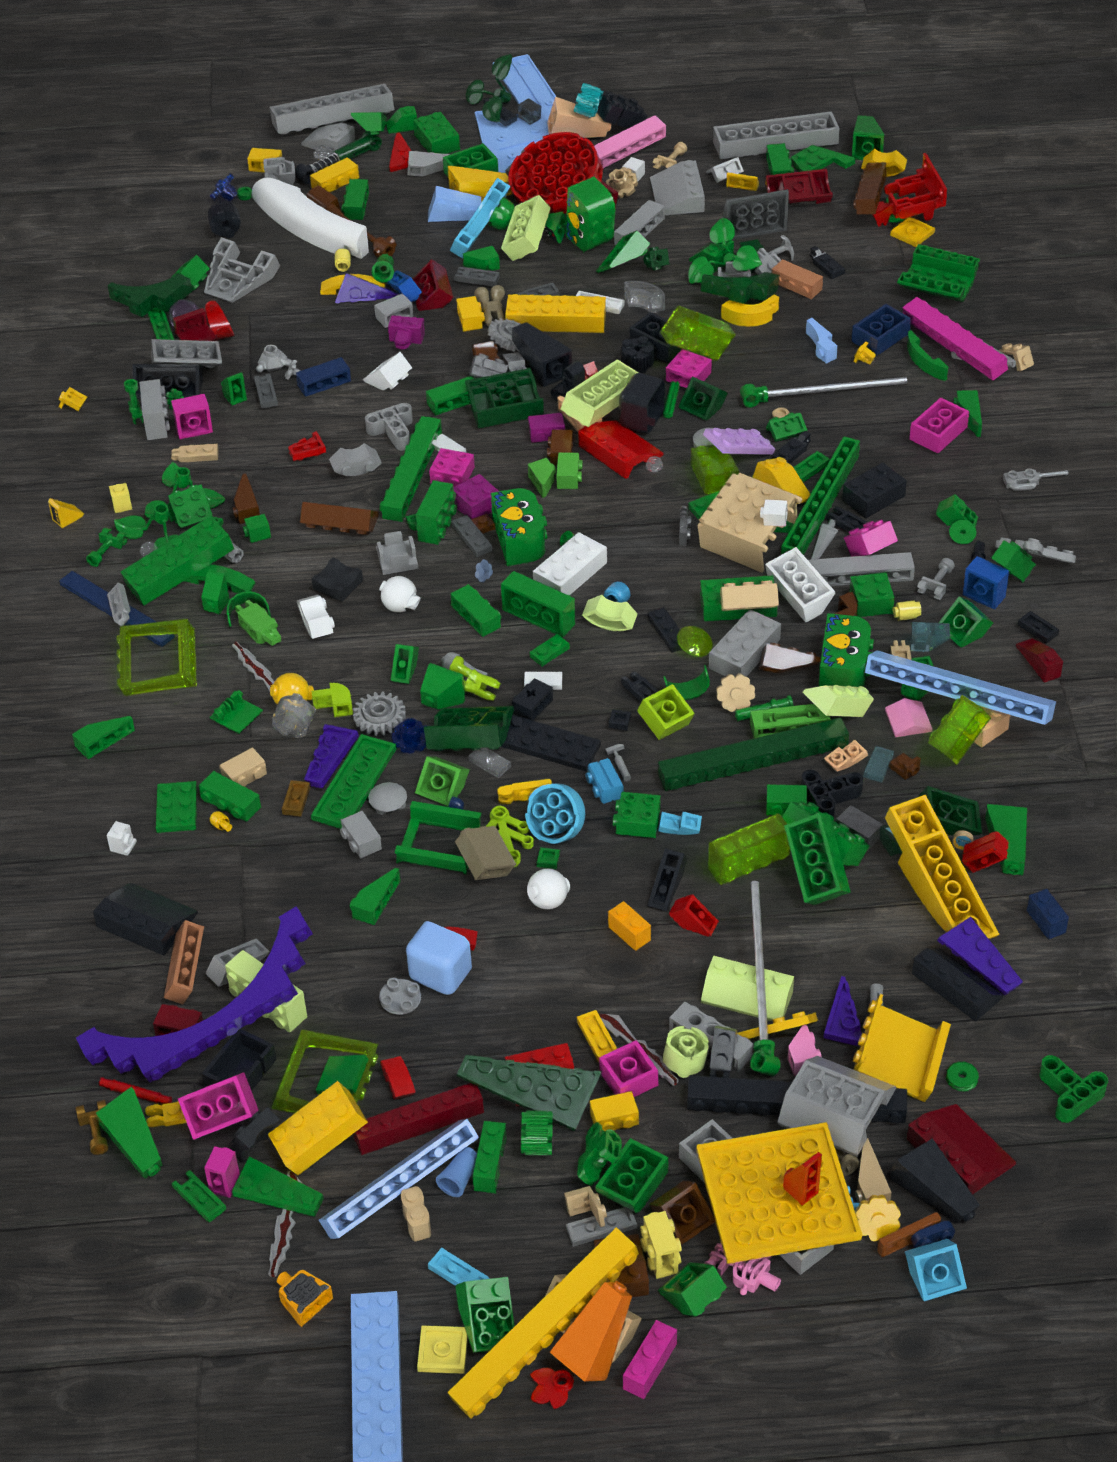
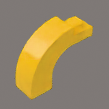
[721,294,779,327]

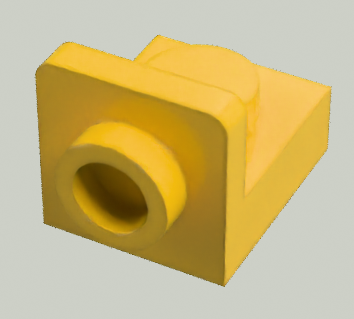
[58,387,87,411]

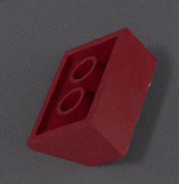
[412,259,453,311]

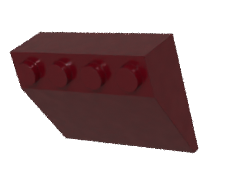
[907,1104,1016,1195]

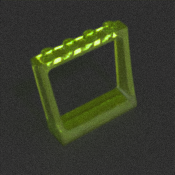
[116,619,197,696]
[272,1030,379,1113]

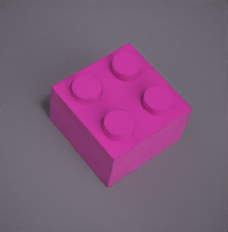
[171,394,213,439]
[844,519,898,557]
[599,1040,658,1097]

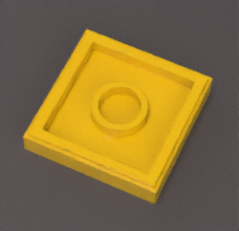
[890,217,935,247]

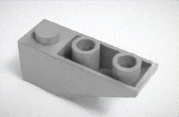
[407,151,450,177]

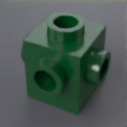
[643,246,670,270]

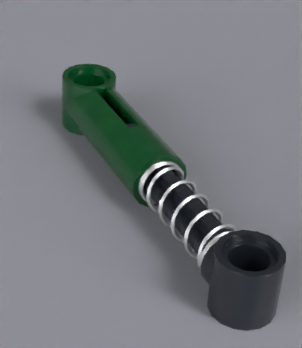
[295,131,382,184]

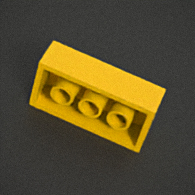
[268,1081,368,1175]

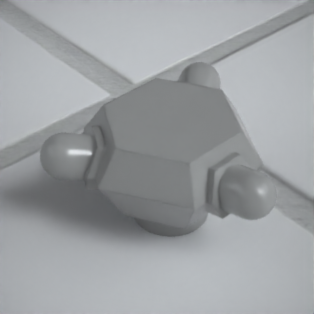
[256,345,292,373]

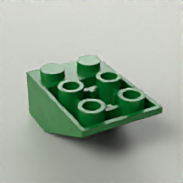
[455,1277,515,1353]

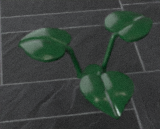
[466,54,513,122]

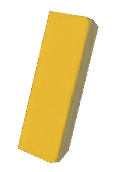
[727,172,759,191]

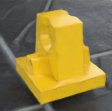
[853,342,876,365]

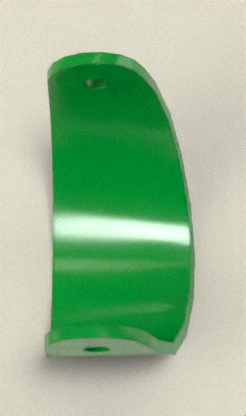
[227,591,271,627]
[663,665,710,700]

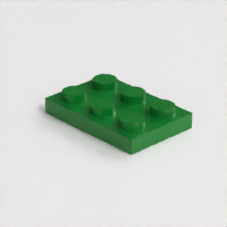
[156,781,197,833]

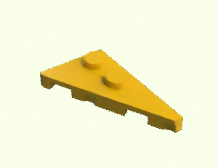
[737,1011,818,1039]

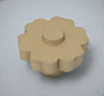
[606,167,638,198]
[716,673,755,712]

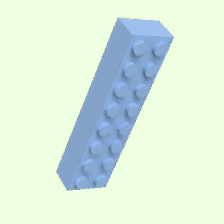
[351,1291,403,1462]

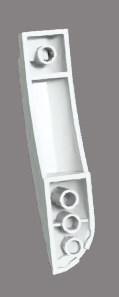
[252,178,369,259]

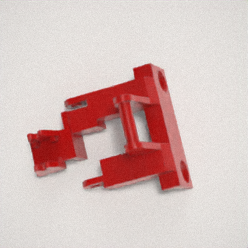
[872,153,947,227]

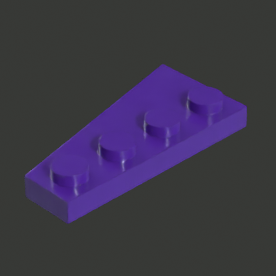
[937,917,1023,995]

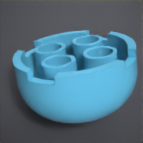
[525,783,585,844]

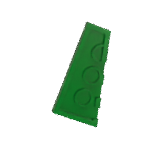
[232,1156,323,1217]

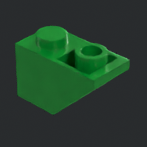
[936,494,978,527]

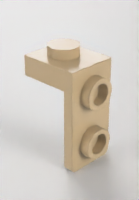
[999,343,1034,371]
[564,1186,607,1227]

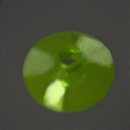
[677,626,713,657]

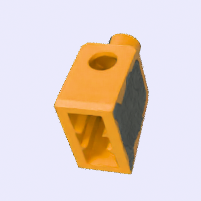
[277,1270,333,1327]

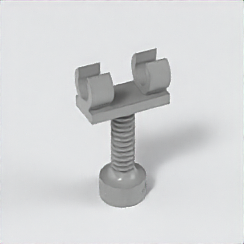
[917,558,955,600]

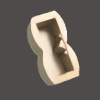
[401,1186,431,1241]

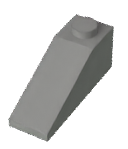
[205,939,270,987]

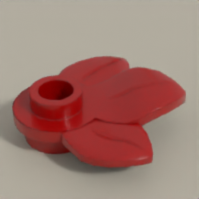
[530,1368,574,1409]

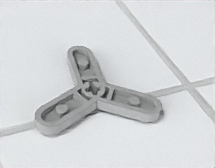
[995,537,1076,563]

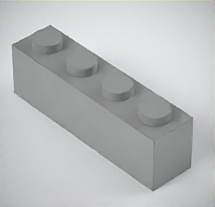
[614,200,665,245]

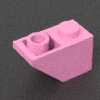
[788,1024,822,1076]

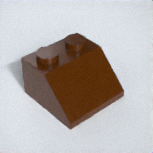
[649,1180,715,1245]

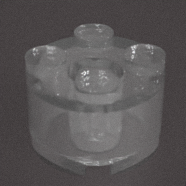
[272,693,316,738]

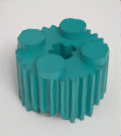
[573,83,604,118]

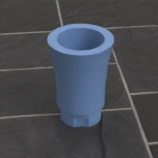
[436,1147,477,1197]

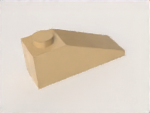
[855,1138,891,1203]

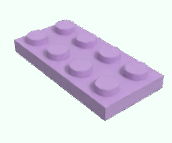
[703,428,775,455]

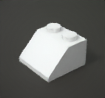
[363,352,412,390]

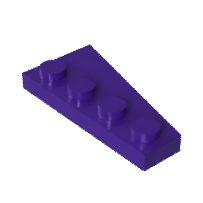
[304,724,359,788]

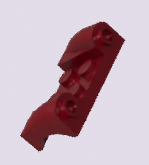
[765,169,833,204]

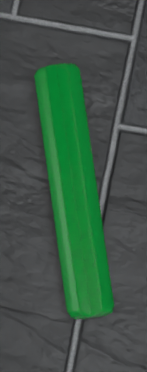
[663,381,680,419]

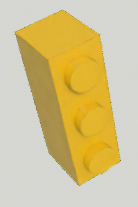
[310,158,359,193]

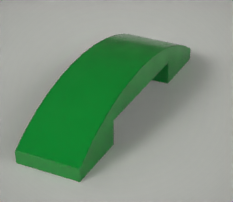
[907,330,948,381]
[185,564,256,593]

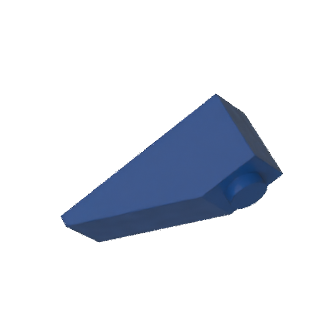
[387,270,422,302]

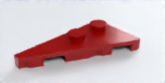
[389,132,411,172]

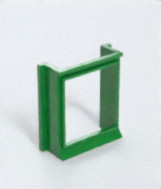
[395,801,481,874]

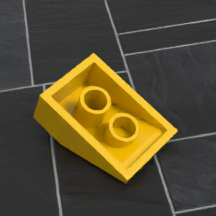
[752,457,811,504]

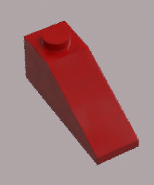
[783,1152,822,1206]

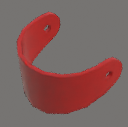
[205,300,234,341]

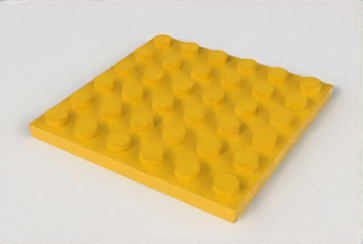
[696,1122,862,1264]

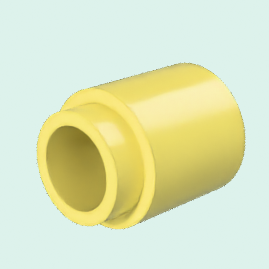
[335,249,351,272]
[893,600,921,621]

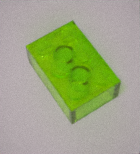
[691,445,739,494]
[928,695,991,765]

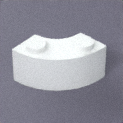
[297,595,335,639]

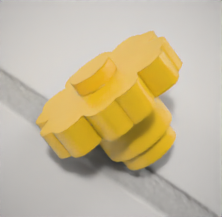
[855,1195,901,1241]

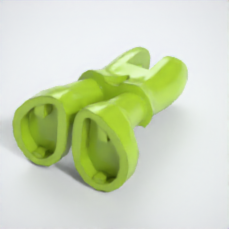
[449,655,501,701]

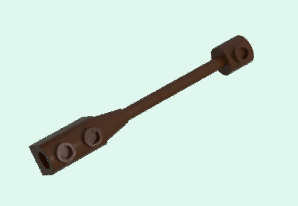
[306,185,397,258]

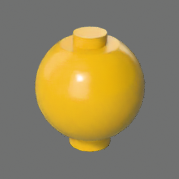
[270,673,314,710]

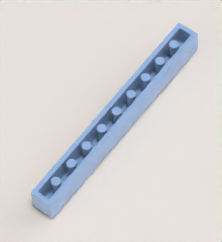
[865,651,1056,725]

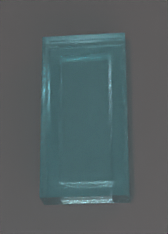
[863,746,894,782]

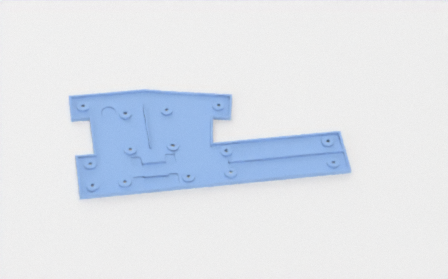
[475,54,556,177]

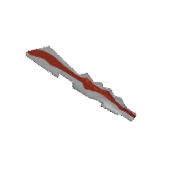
[232,642,275,692]
[599,1014,679,1086]
[268,1171,303,1277]

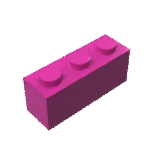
[623,1320,677,1399]

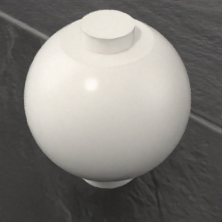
[379,576,421,613]
[527,869,570,909]

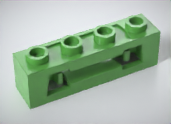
[750,704,831,738]

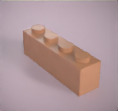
[164,920,204,1005]

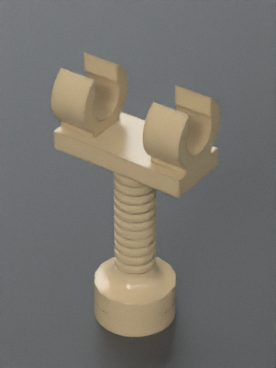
[653,142,687,169]

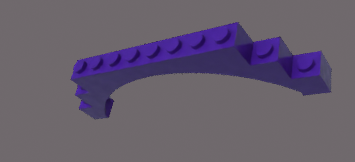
[76,906,313,1083]

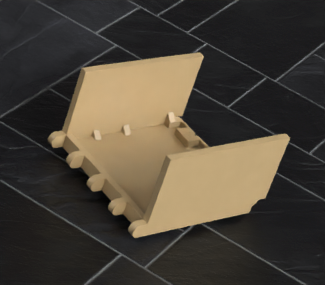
[698,473,802,573]

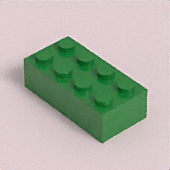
[501,571,575,637]
[700,576,778,621]
[780,801,870,866]
[784,813,851,905]

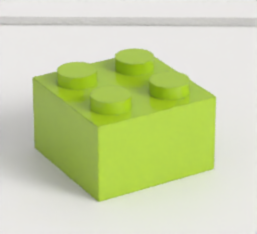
[637,684,695,740]

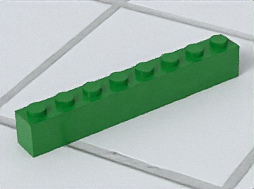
[379,416,442,522]

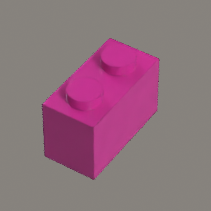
[204,1146,240,1198]

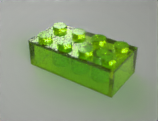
[660,305,736,361]
[708,813,790,885]

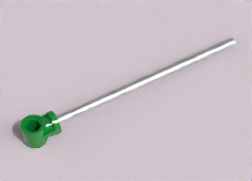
[740,377,907,407]
[750,881,781,1077]

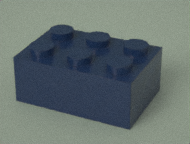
[852,304,911,356]

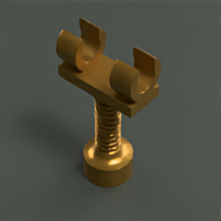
[76,1100,108,1155]

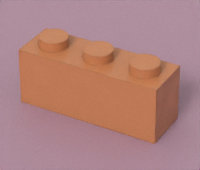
[772,259,823,299]

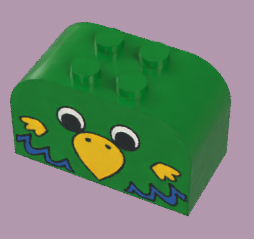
[566,177,615,252]
[491,488,547,566]
[819,613,874,687]

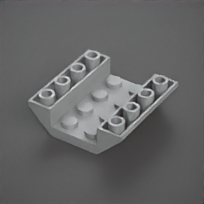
[778,1056,896,1157]

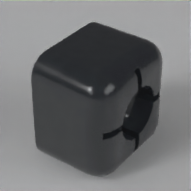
[619,373,665,434]

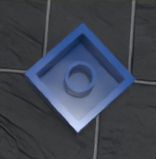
[963,556,1009,610]

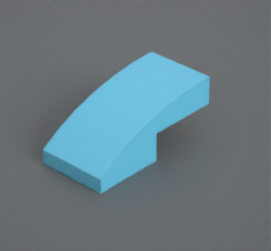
[658,812,702,835]

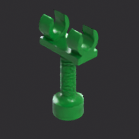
[124,379,144,425]
[86,527,128,567]

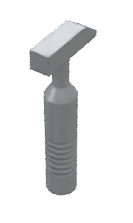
[606,744,631,781]

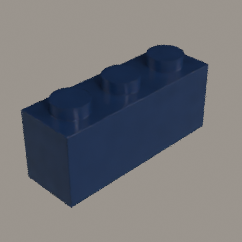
[296,357,351,397]

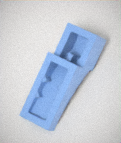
[806,318,837,363]

